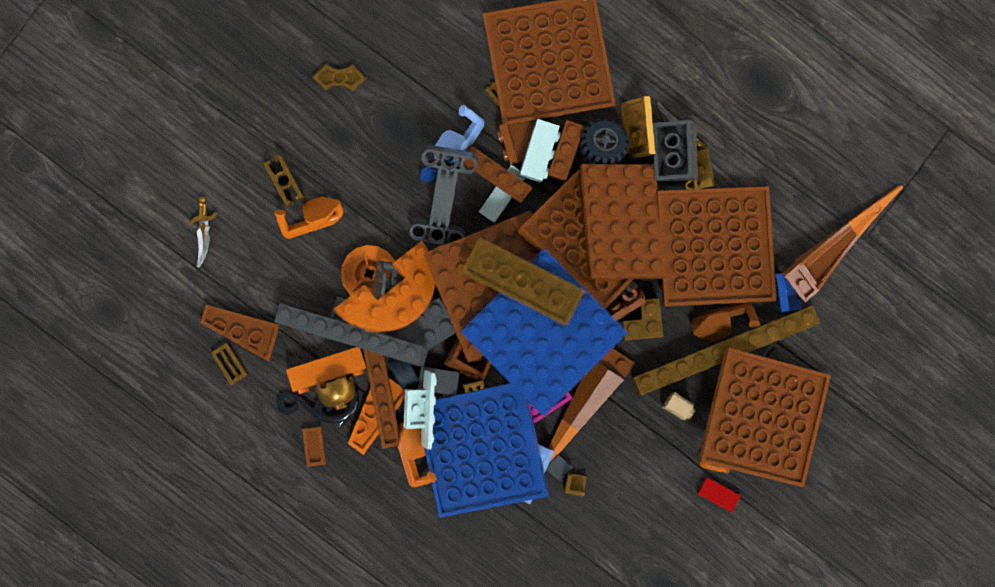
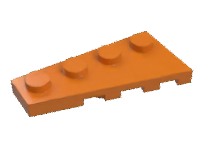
[348,378,405,455]

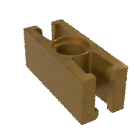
[263,155,305,207]

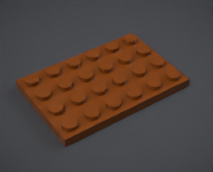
[580,164,666,280]

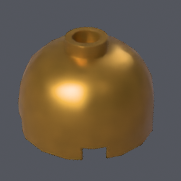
[315,377,355,410]

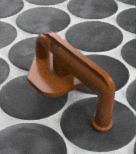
[691,303,760,341]

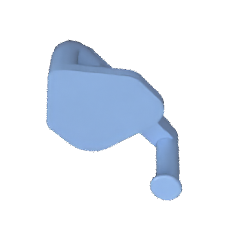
[434,105,484,163]

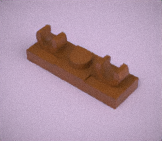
[606,286,646,321]

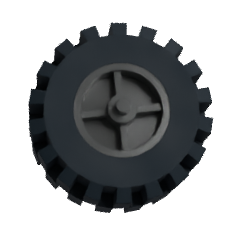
[578,118,629,164]

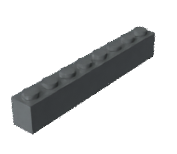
[274,304,429,366]

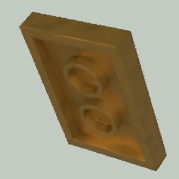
[620,96,655,160]

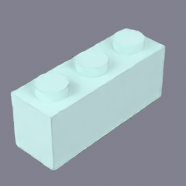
[518,119,561,182]

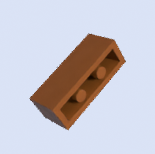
[547,120,585,183]

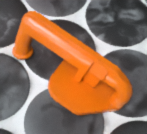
[274,197,343,239]
[398,422,437,487]

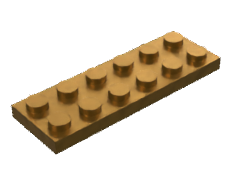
[462,237,585,326]

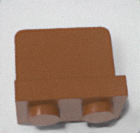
[497,121,535,165]

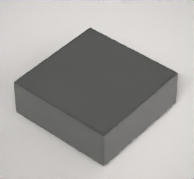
[546,455,573,482]

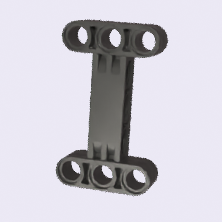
[410,146,479,245]

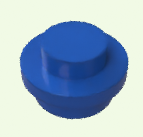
[420,167,438,183]

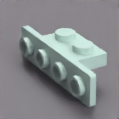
[404,370,437,449]

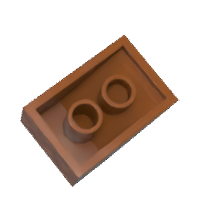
[444,338,492,382]

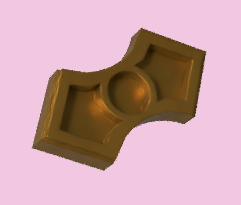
[313,64,366,92]

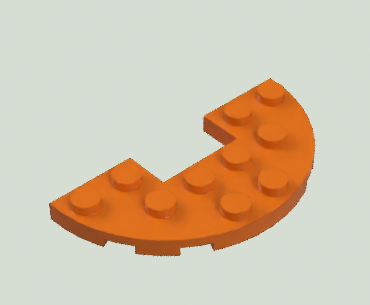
[334,241,435,333]

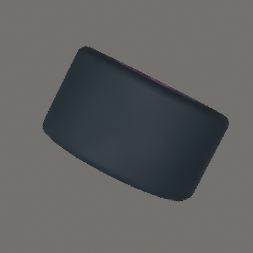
[387,358,419,390]

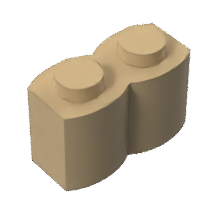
[662,392,695,420]

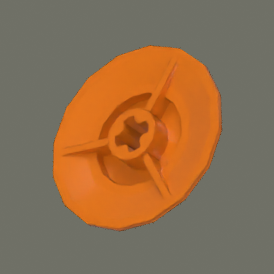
[341,245,395,295]

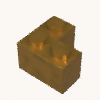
[621,298,663,341]

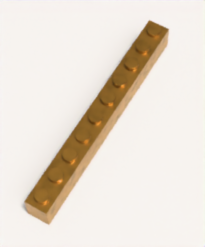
[632,306,820,396]

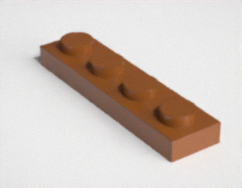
[464,146,533,204]

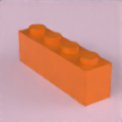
[286,347,367,394]

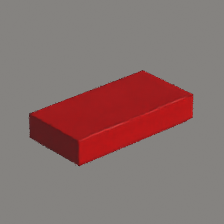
[697,477,741,513]

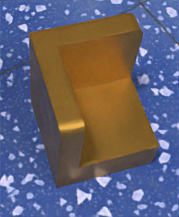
[564,473,587,496]

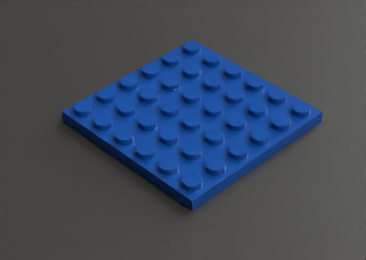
[461,249,628,416]
[420,384,549,518]

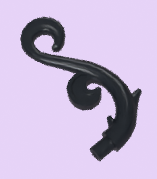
[276,391,360,428]

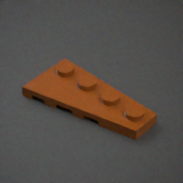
[200,305,280,362]

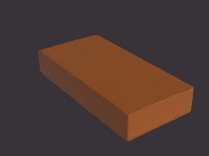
[302,426,326,467]

